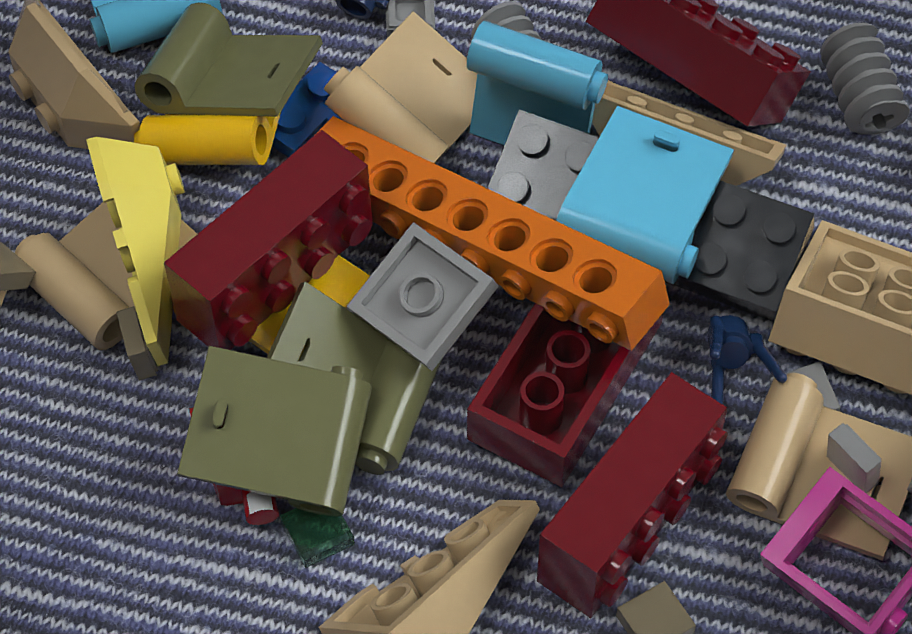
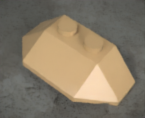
[9,0,140,149]
[592,80,786,186]

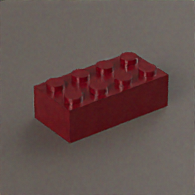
[585,0,811,127]
[164,130,373,350]
[467,303,663,487]
[537,372,728,619]

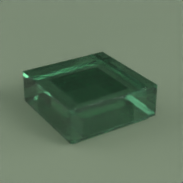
[280,508,355,568]

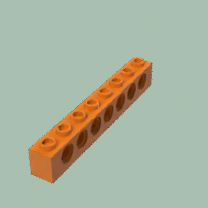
[314,116,670,351]

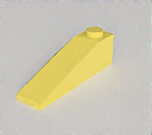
[86,136,185,366]

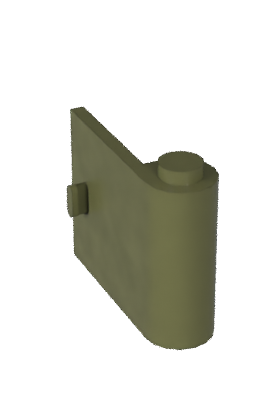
[134,2,323,117]
[267,281,443,475]
[177,346,372,517]

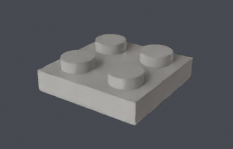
[347,222,499,371]

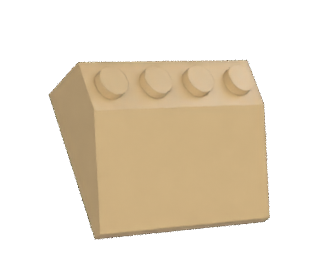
[768,220,912,395]

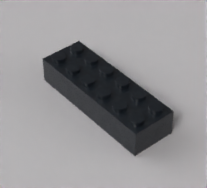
[487,109,814,322]

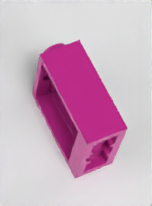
[760,467,912,634]

